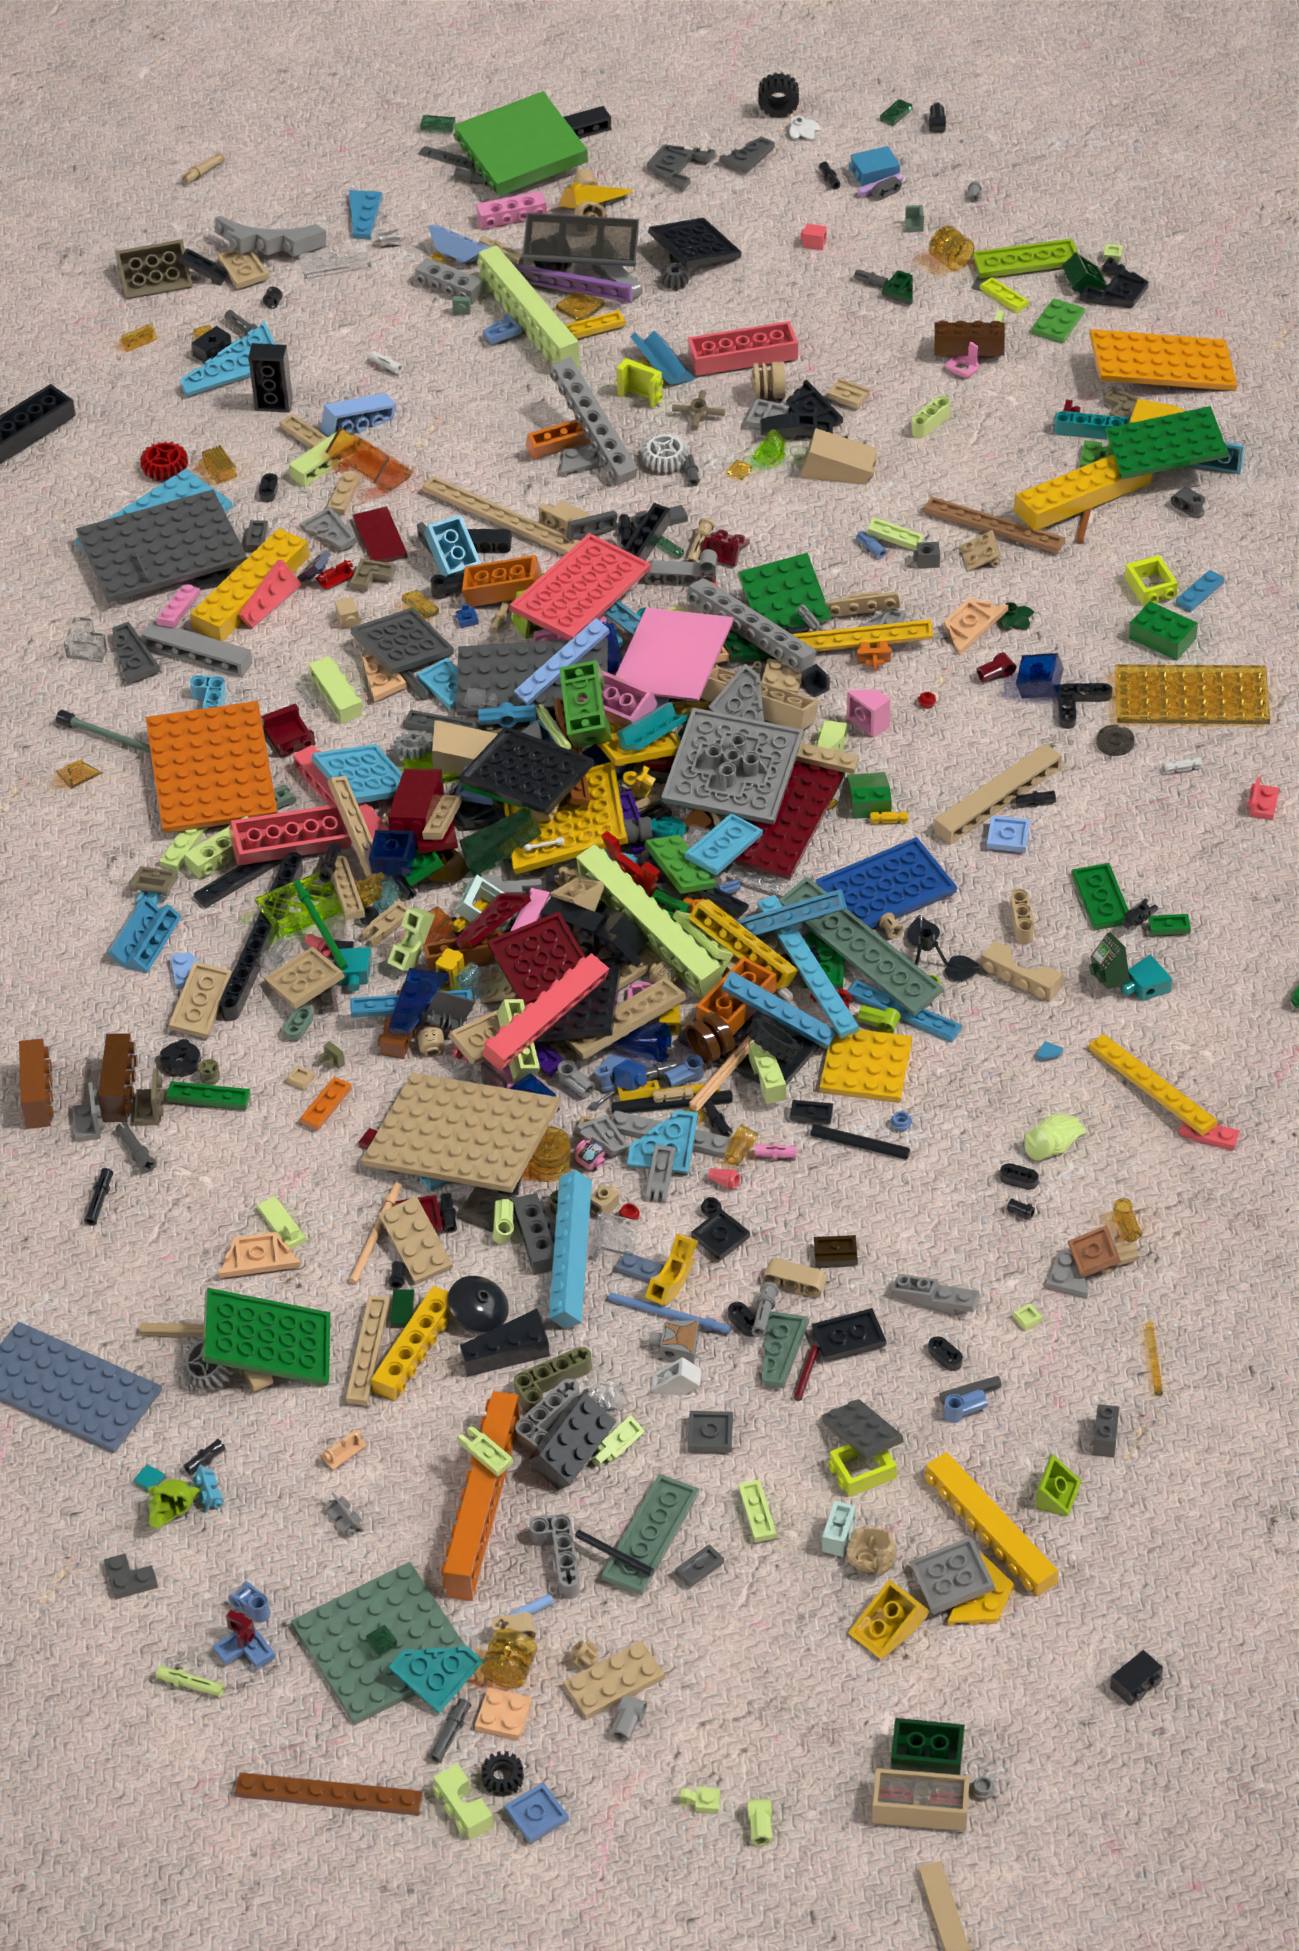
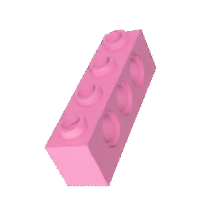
[476,191,547,229]

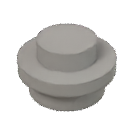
[972,1776,995,1799]

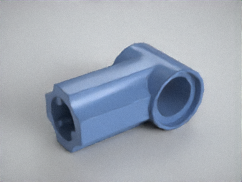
[663,1055,704,1088]
[944,1389,988,1423]

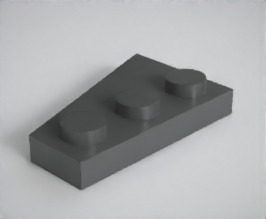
[719,136,775,173]

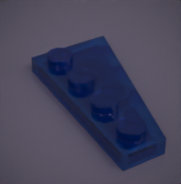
[388,968,449,1036]

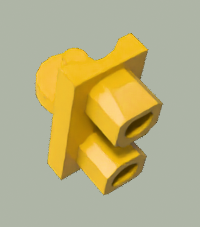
[623,766,656,799]

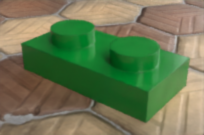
[1148,914,1191,936]

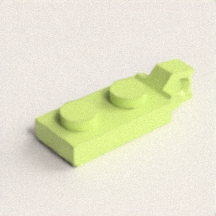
[591,1415,645,1467]

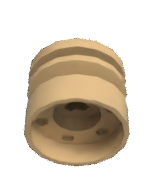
[751,361,786,400]

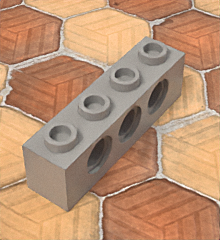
[415,258,484,305]

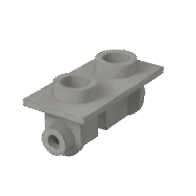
[326,1493,364,1537]

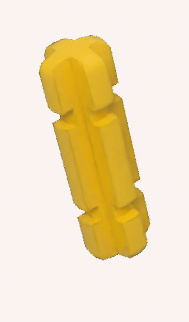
[870,811,908,824]

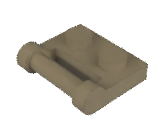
[130,866,178,896]

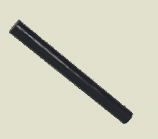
[575,1529,654,1577]

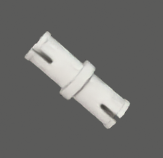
[369,351,403,374]

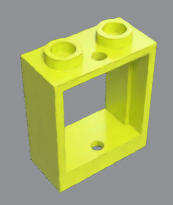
[1125,555,1178,606]
[828,1444,897,1497]

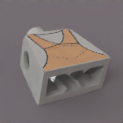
[649,1320,699,1364]

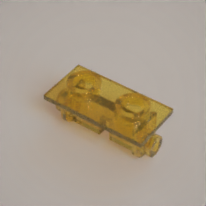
[119,323,157,352]

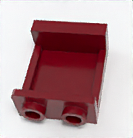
[261,703,316,758]

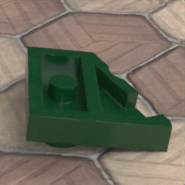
[882,270,913,305]

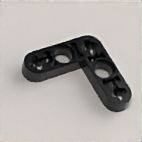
[1057,683,1113,729]

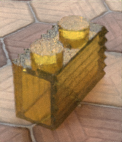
[201,445,237,484]

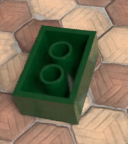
[891,1718,965,1775]

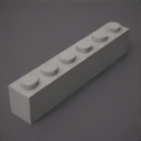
[142,620,252,677]

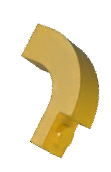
[645,1233,698,1305]

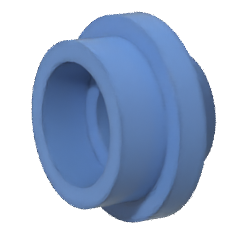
[891,1111,912,1131]

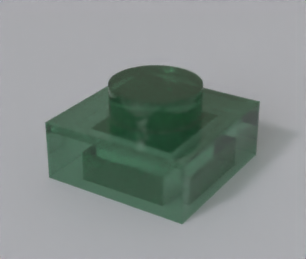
[366,1625,398,1656]

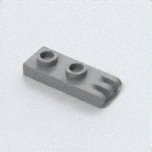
[645,1145,676,1203]

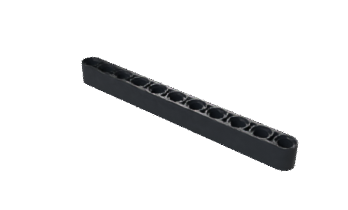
[220,852,304,1021]

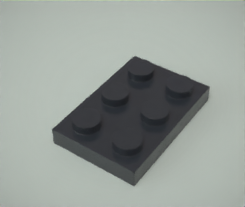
[811,1308,886,1362]

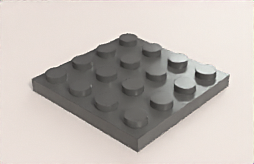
[350,607,454,675]

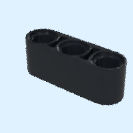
[467,529,512,554]

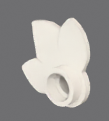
[789,116,821,141]

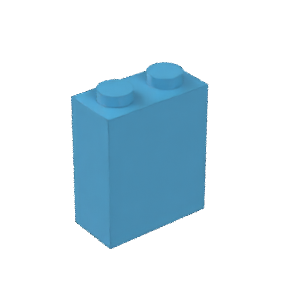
[849,146,900,186]

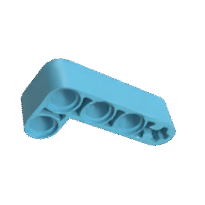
[190,675,227,709]

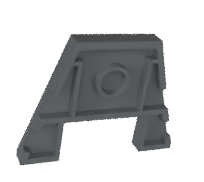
[647,144,715,191]

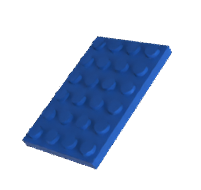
[815,837,957,929]

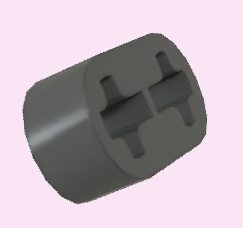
[872,176,902,200]

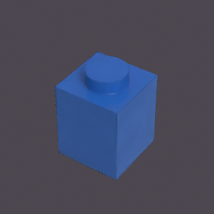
[613,1060,647,1091]

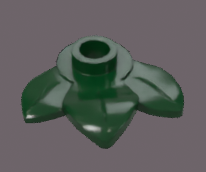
[1000,602,1034,630]

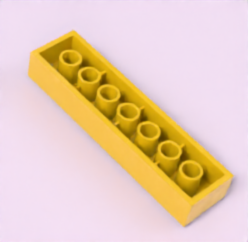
[1013,455,1152,531]
[190,528,310,641]

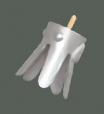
[375,229,401,247]

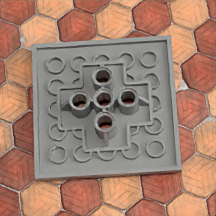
[661,708,804,825]

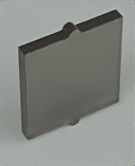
[480,1061,507,1088]

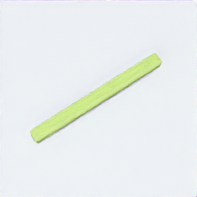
[535,705,571,749]

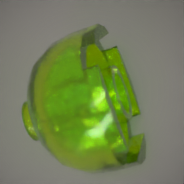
[753,429,787,466]

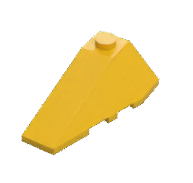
[559,182,633,209]

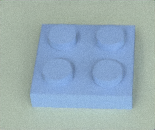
[987,815,1030,853]

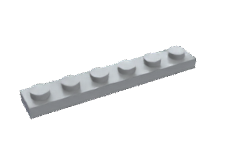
[611,1111,733,1159]

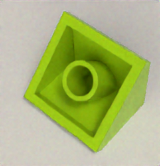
[1036,1454,1082,1516]

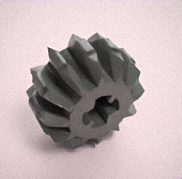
[661,263,689,290]

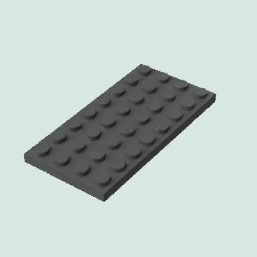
[457,637,608,716]

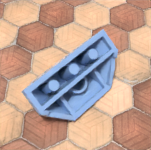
[428,225,491,264]

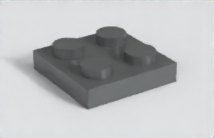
[688,1411,733,1453]

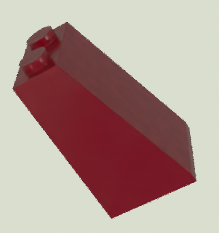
[388,769,445,835]

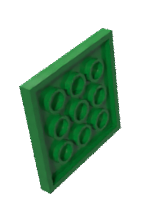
[737,552,831,629]

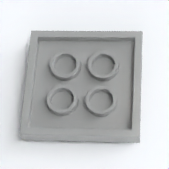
[910,1536,996,1615]

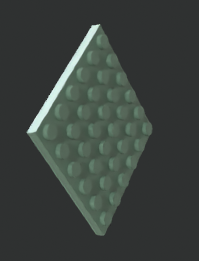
[291,1561,465,1725]

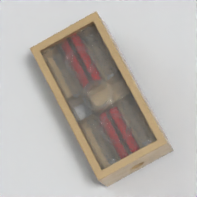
[872,1768,970,1831]

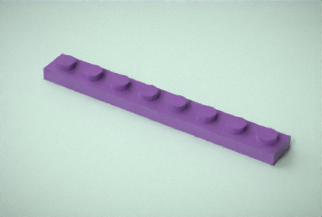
[512,263,633,303]

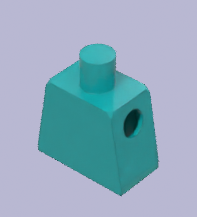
[334,947,372,991]
[1121,954,1172,1001]

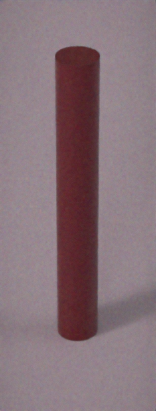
[793,1345,819,1401]

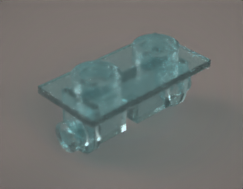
[372,876,399,913]

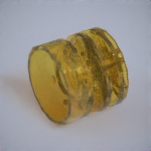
[928,225,975,271]
[528,1127,571,1182]
[480,1628,537,1688]

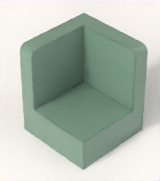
[905,205,924,233]

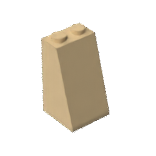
[800,428,878,485]
[432,720,497,775]

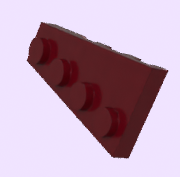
[455,893,532,948]

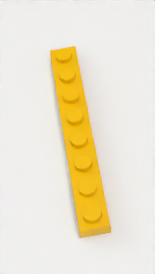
[792,619,933,652]
[1089,1034,1218,1136]

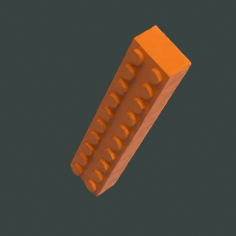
[441,1391,520,1601]

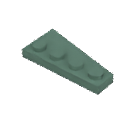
[762,1311,809,1389]

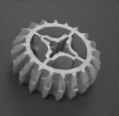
[181,1338,235,1392]

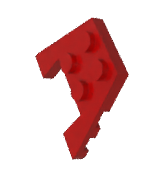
[601,831,660,898]

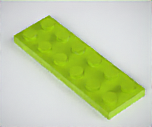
[972,238,1078,278]

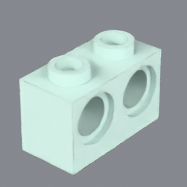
[822,1501,856,1557]

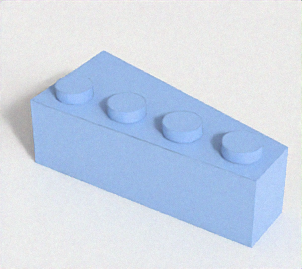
[320,393,396,437]

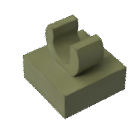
[319,1041,345,1069]

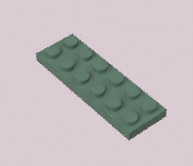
[602,1474,699,1595]

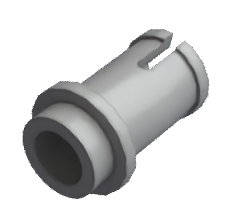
[968,181,982,203]

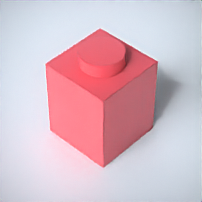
[800,223,827,250]

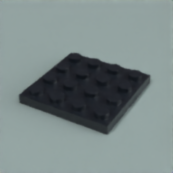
[648,217,742,268]

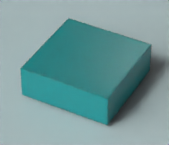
[134,1464,165,1491]

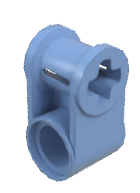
[595,1055,631,1091]
[228,1581,271,1623]

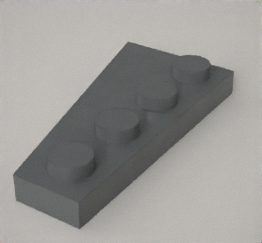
[112,621,160,685]

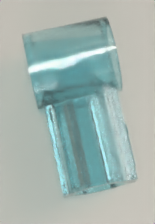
[455,962,481,1001]

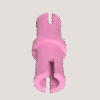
[755,1143,797,1160]

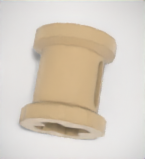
[878,913,903,939]

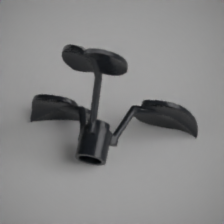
[907,915,981,981]

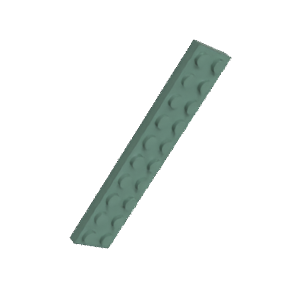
[779,877,944,1016]

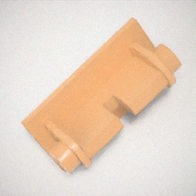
[319,1429,367,1470]

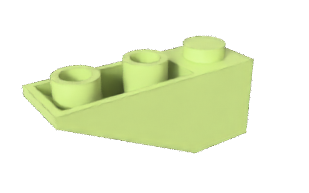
[814,720,847,751]

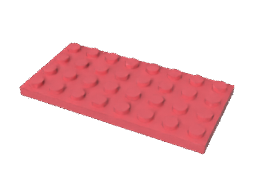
[509,533,651,641]

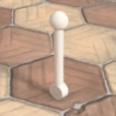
[524,837,564,851]

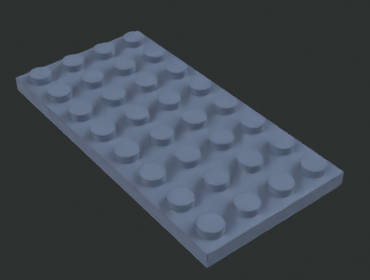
[0,1321,162,1453]

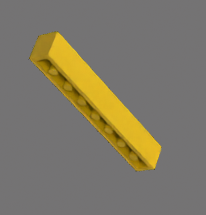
[925,1451,1059,1597]

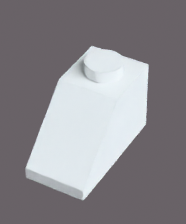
[651,1357,701,1395]

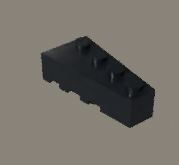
[460,1308,550,1377]

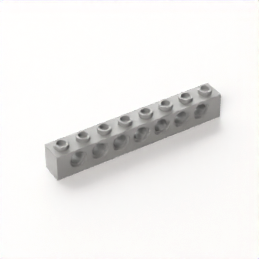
[550,357,638,485]
[686,578,817,673]

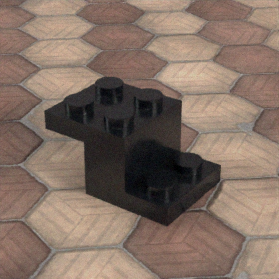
[595,908,649,967]

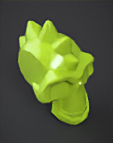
[147,1479,200,1529]

